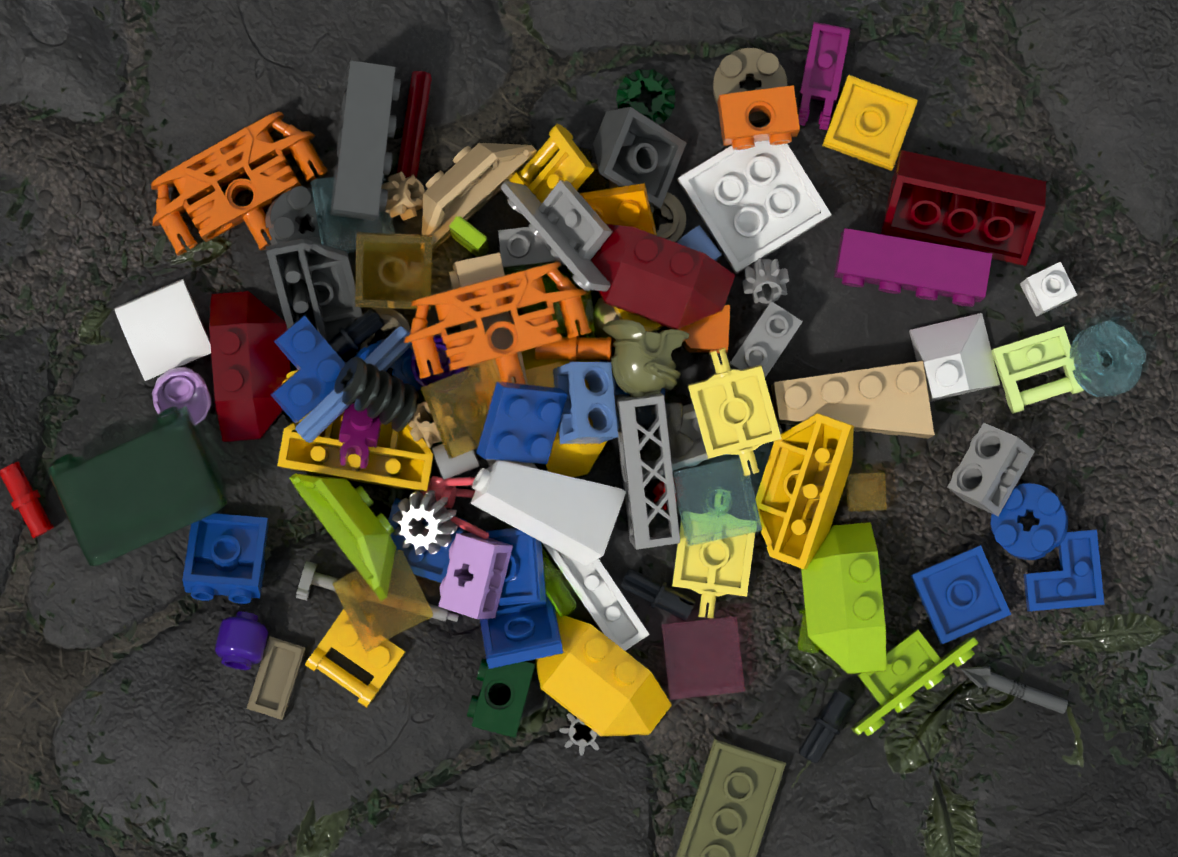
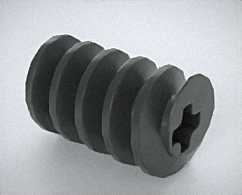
[334,357,420,432]

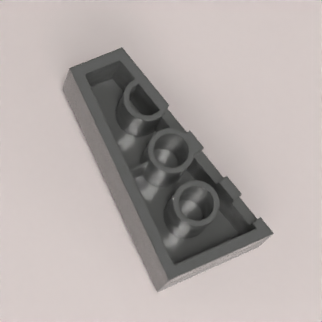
[330,60,401,221]

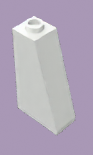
[470,460,626,566]

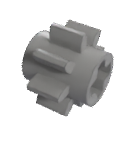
[742,258,789,304]
[560,713,599,756]

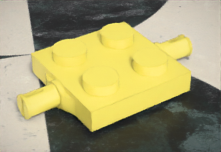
[688,348,781,476]
[672,490,757,619]

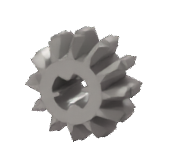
[392,490,458,555]

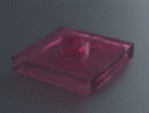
[661,616,745,700]

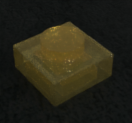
[847,473,887,512]

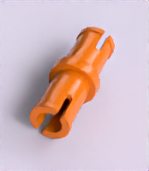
[535,336,613,363]

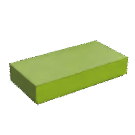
[449,216,489,257]

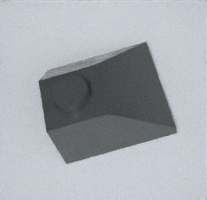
[593,107,687,209]

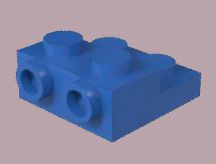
[182,512,269,604]

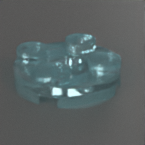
[1070,321,1146,397]

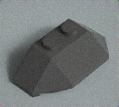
[266,238,362,342]

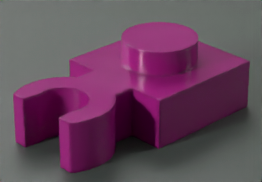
[339,403,382,469]

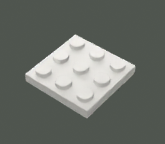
[677,123,832,274]

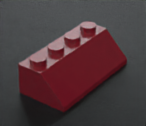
[881,150,1046,266]

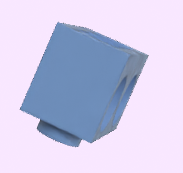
[553,362,619,444]

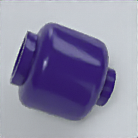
[215,611,268,670]

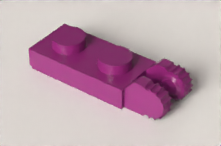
[798,22,850,130]

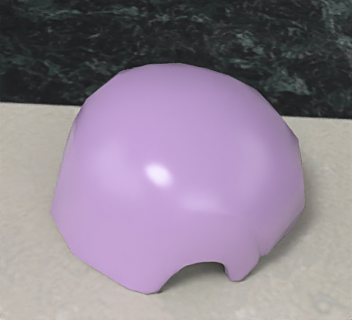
[152,367,211,429]

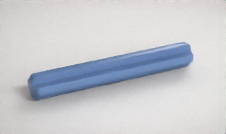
[295,326,412,443]

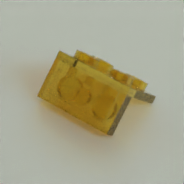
[332,549,433,652]

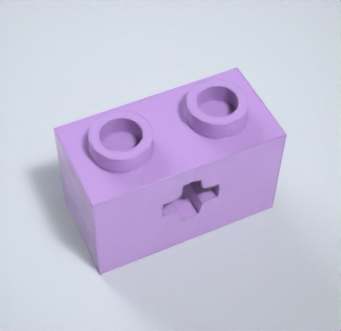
[439,533,513,619]

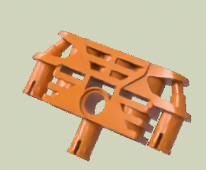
[151,112,328,255]
[404,262,591,385]

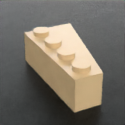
[771,361,934,439]

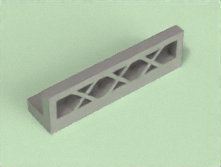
[614,394,680,550]

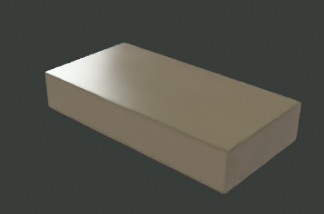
[246,636,306,720]

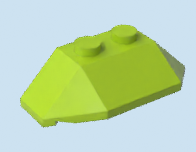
[289,473,396,601]
[801,522,886,674]

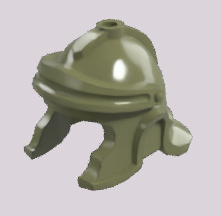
[602,320,689,398]

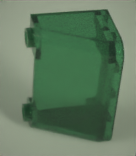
[48,405,228,566]

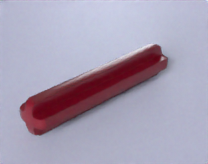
[397,71,432,179]

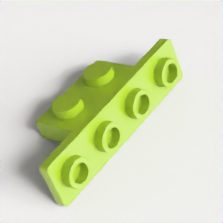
[851,630,978,736]

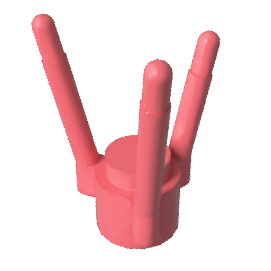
[420,476,489,539]

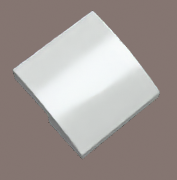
[114,279,211,381]

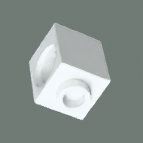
[1020,262,1077,317]

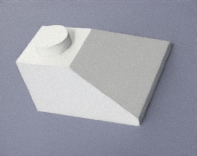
[909,313,1000,402]

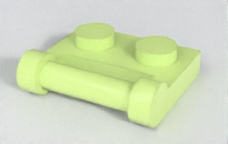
[991,326,1084,414]

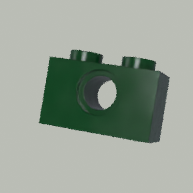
[467,658,535,738]

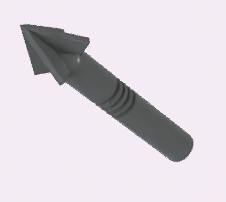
[961,666,1068,714]

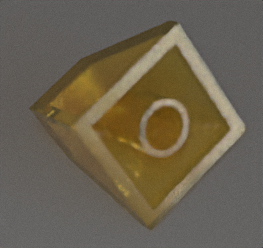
[355,232,433,310]

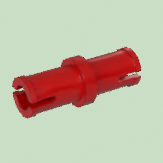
[0,461,54,539]

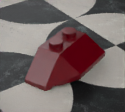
[591,224,735,330]
[209,291,291,442]

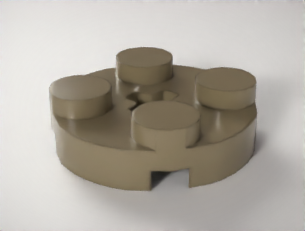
[713,48,787,124]

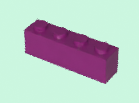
[834,228,992,307]

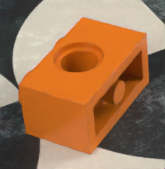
[717,85,800,150]

